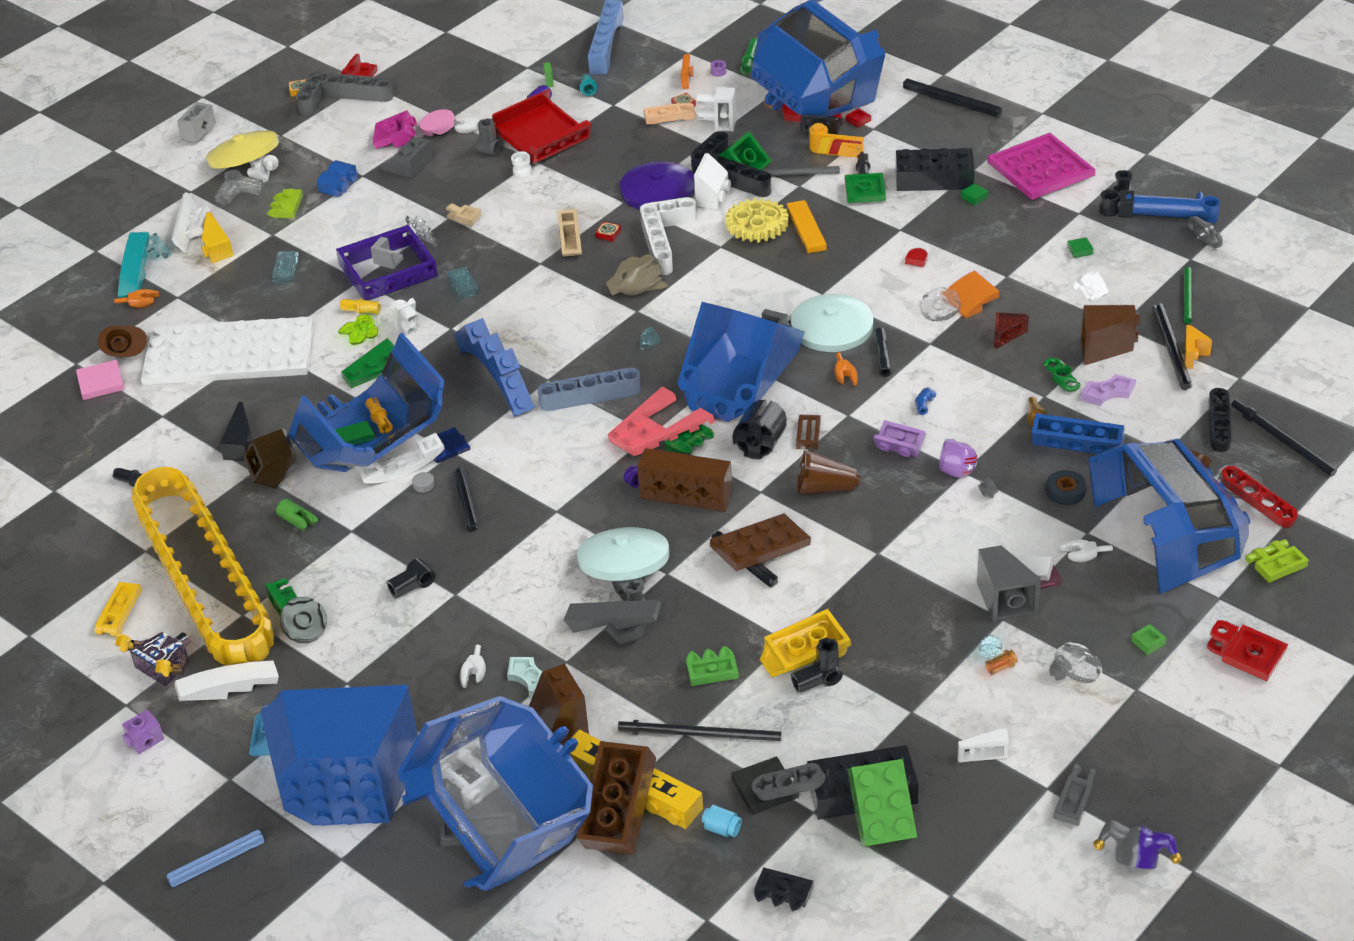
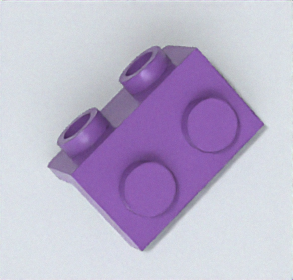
[873,420,926,457]

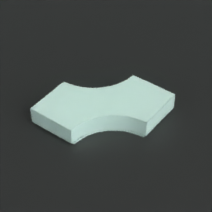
[507,657,543,699]

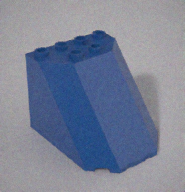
[678,301,805,422]

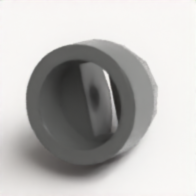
[1049,659,1071,680]

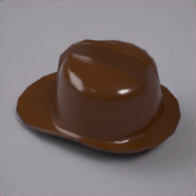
[98,326,147,358]

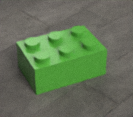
[847,759,917,847]

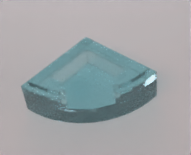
[639,326,660,349]

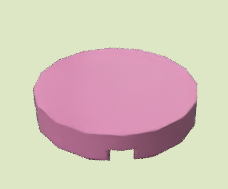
[419,109,456,136]

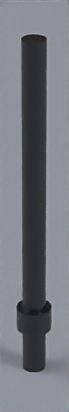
[1231,399,1337,477]

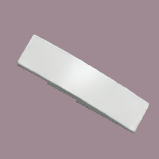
[174,661,279,701]

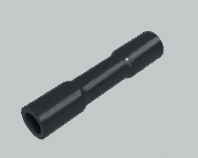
[874,327,892,377]

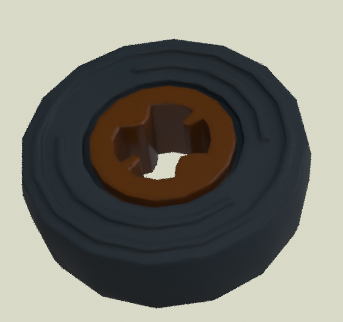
[1045,470,1087,505]

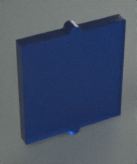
[434,427,471,464]

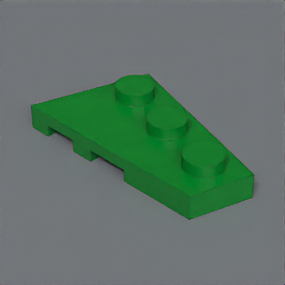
[341,338,403,389]

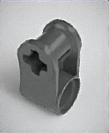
[612,578,645,601]

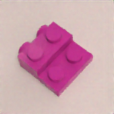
[372,110,417,149]

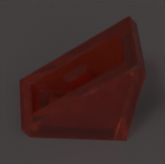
[994,312,1029,349]

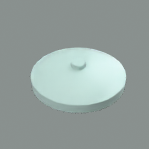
[791,294,873,352]
[577,527,670,581]

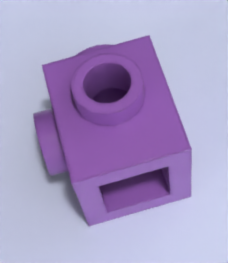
[122,710,164,754]

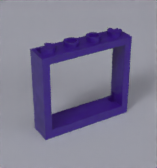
[336,225,438,301]

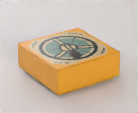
[289,79,306,97]

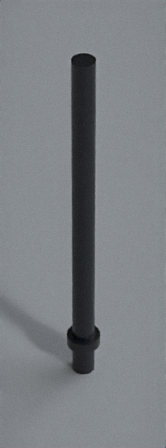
[618,720,782,741]

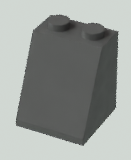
[977,545,1041,622]

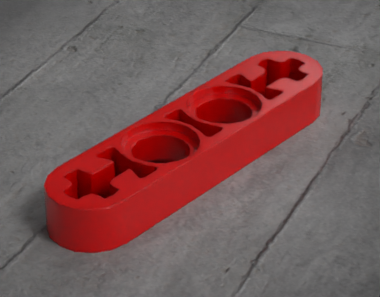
[1220,466,1298,528]

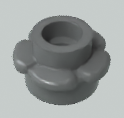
[978,477,998,498]

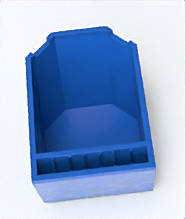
[260,685,418,826]

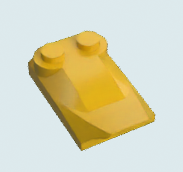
[760,609,851,678]

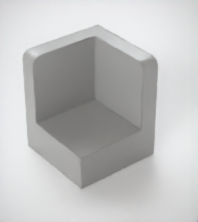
[371,237,403,269]

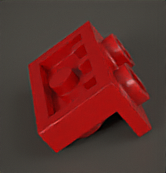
[341,54,378,77]

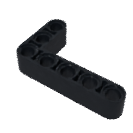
[691,131,772,197]

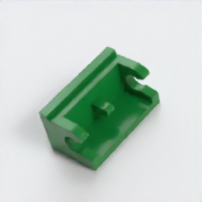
[265,578,297,617]

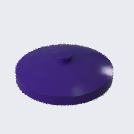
[620,161,695,210]

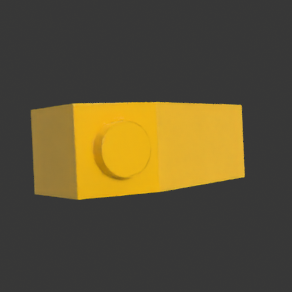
[201,212,234,263]

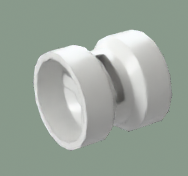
[511,152,532,178]

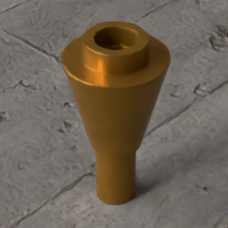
[1027,396,1048,427]

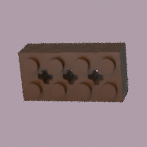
[637,448,733,512]
[576,741,656,855]

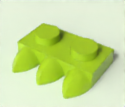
[267,189,303,218]

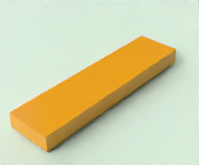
[786,200,827,254]

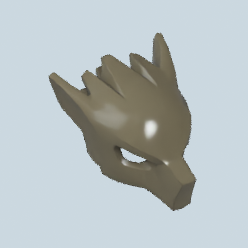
[606,254,668,296]

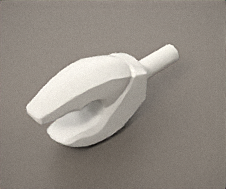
[453,117,479,133]
[1060,539,1113,562]
[460,645,486,688]

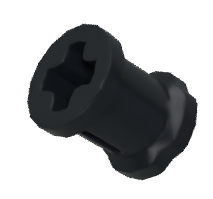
[1114,170,1133,193]

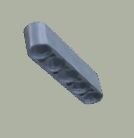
[538,368,641,411]

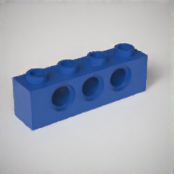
[1032,413,1125,454]

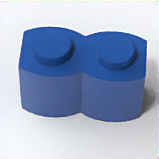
[317,160,358,197]

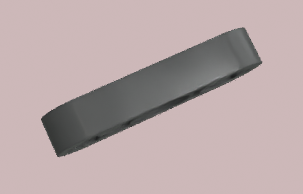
[752,763,825,801]

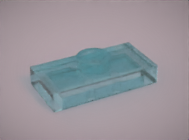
[272,251,299,282]
[447,266,479,299]

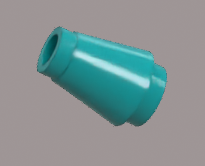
[580,74,598,96]

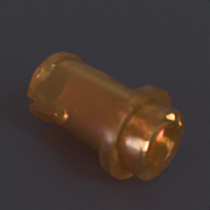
[985,650,1018,675]

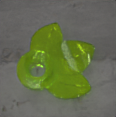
[338,314,379,345]

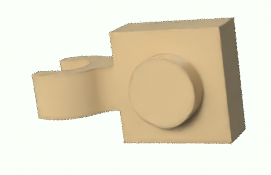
[446,204,481,226]

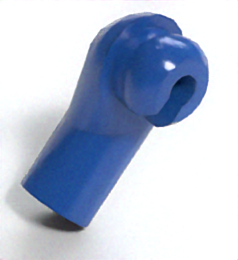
[915,387,936,415]

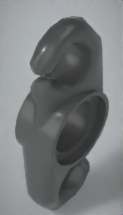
[1188,216,1223,248]

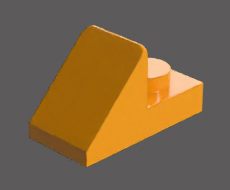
[1184,325,1212,369]

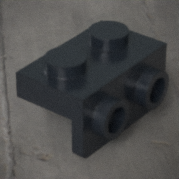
[800,114,841,135]

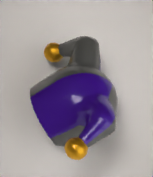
[1093,820,1182,869]

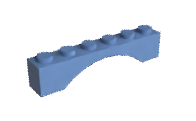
[588,0,624,75]

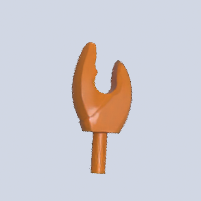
[114,289,159,308]
[834,352,858,386]

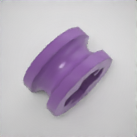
[710,60,727,77]

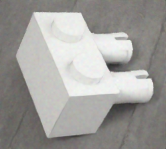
[697,87,737,131]

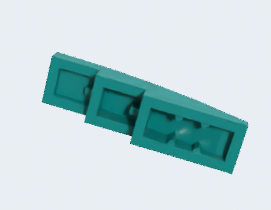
[118,232,150,298]

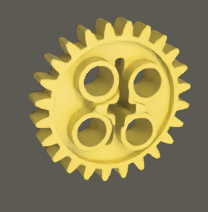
[725,198,788,243]

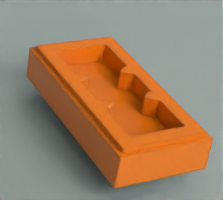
[681,54,694,89]

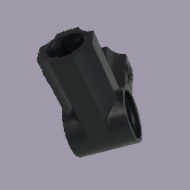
[790,637,843,693]

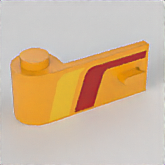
[809,123,864,158]

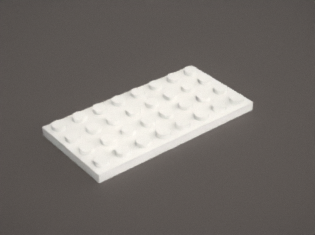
[141,317,314,385]

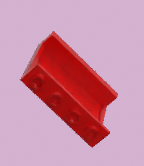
[492,89,592,164]

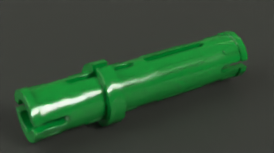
[740,38,757,75]

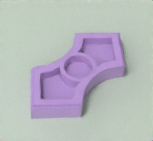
[1080,374,1136,406]

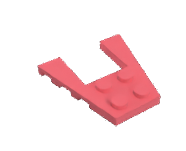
[607,387,715,456]

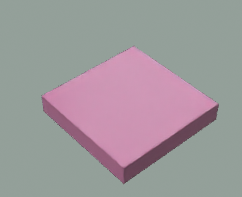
[76,360,124,400]

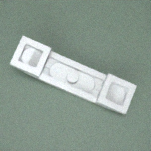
[356,433,445,483]

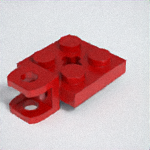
[1207,620,1288,681]

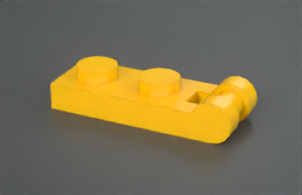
[95,582,142,637]

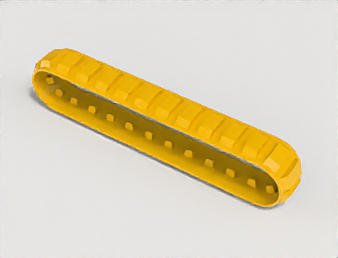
[131,467,274,666]

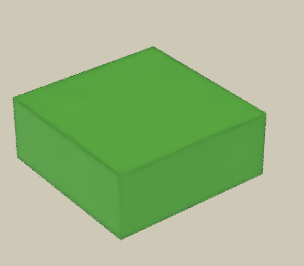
[543,62,554,87]
[1131,624,1166,655]

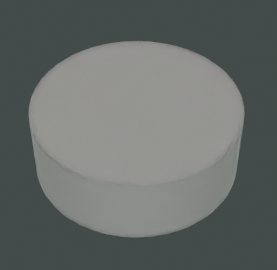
[412,472,435,493]

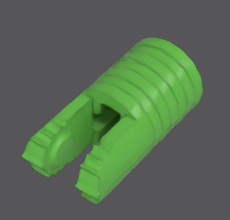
[276,498,318,531]

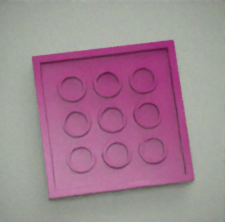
[987,133,1095,200]

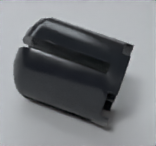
[732,400,787,459]

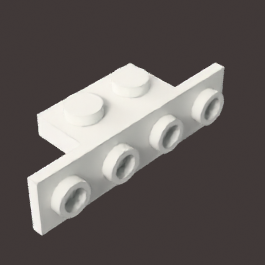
[172,192,210,252]

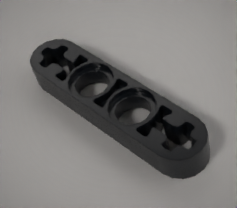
[1208,388,1232,452]

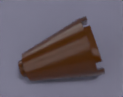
[797,450,860,495]

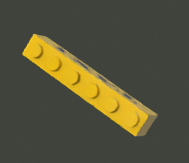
[569,730,703,829]

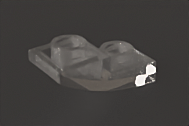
[405,216,439,247]

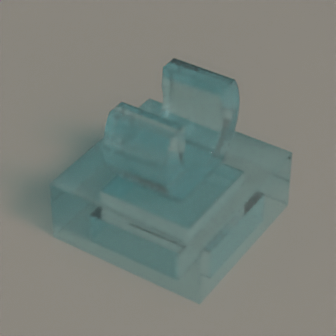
[146,233,172,259]

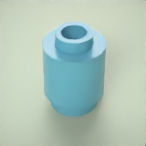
[702,805,742,838]

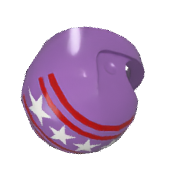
[939,439,977,478]

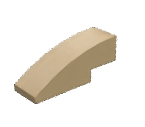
[557,209,582,257]

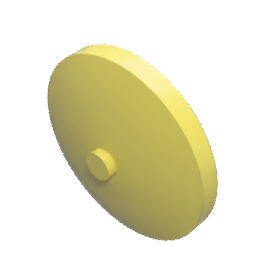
[206,130,279,169]

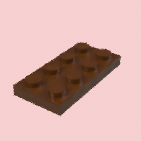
[710,513,811,571]

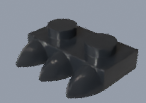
[754,867,814,912]

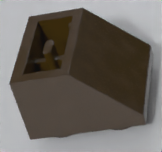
[243,429,297,489]

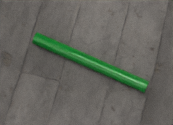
[1183,267,1192,324]

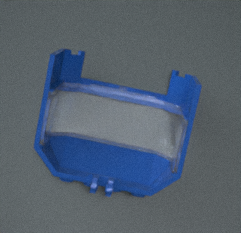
[398,696,593,891]

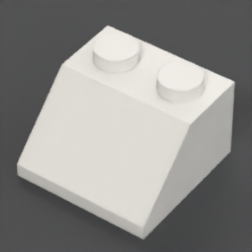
[694,153,731,210]

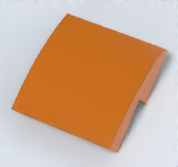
[941,271,999,318]

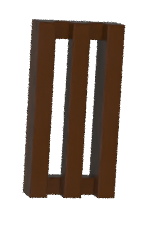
[796,415,821,450]

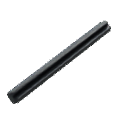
[903,78,1002,117]
[1152,303,1193,390]

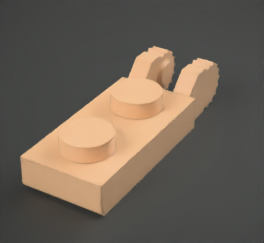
[643,103,697,124]

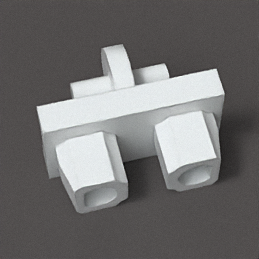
[247,155,279,183]
[392,298,417,335]

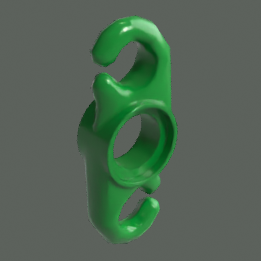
[1043,357,1081,392]

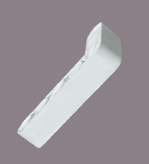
[640,197,696,275]

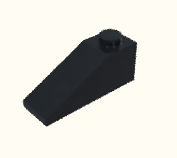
[220,402,253,461]

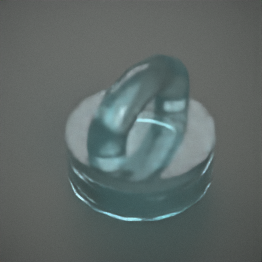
[979,635,1003,660]

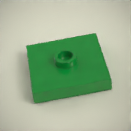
[844,173,886,203]

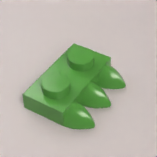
[686,646,739,686]

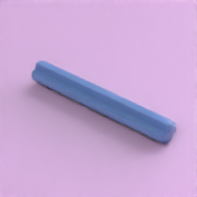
[166,829,264,887]

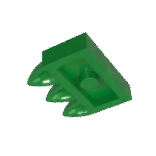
[664,424,714,455]

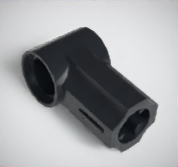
[386,558,436,598]

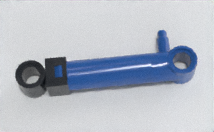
[1099,189,1221,223]

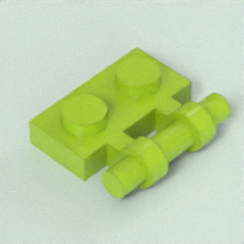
[1245,539,1309,583]

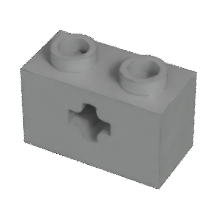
[177,102,216,143]

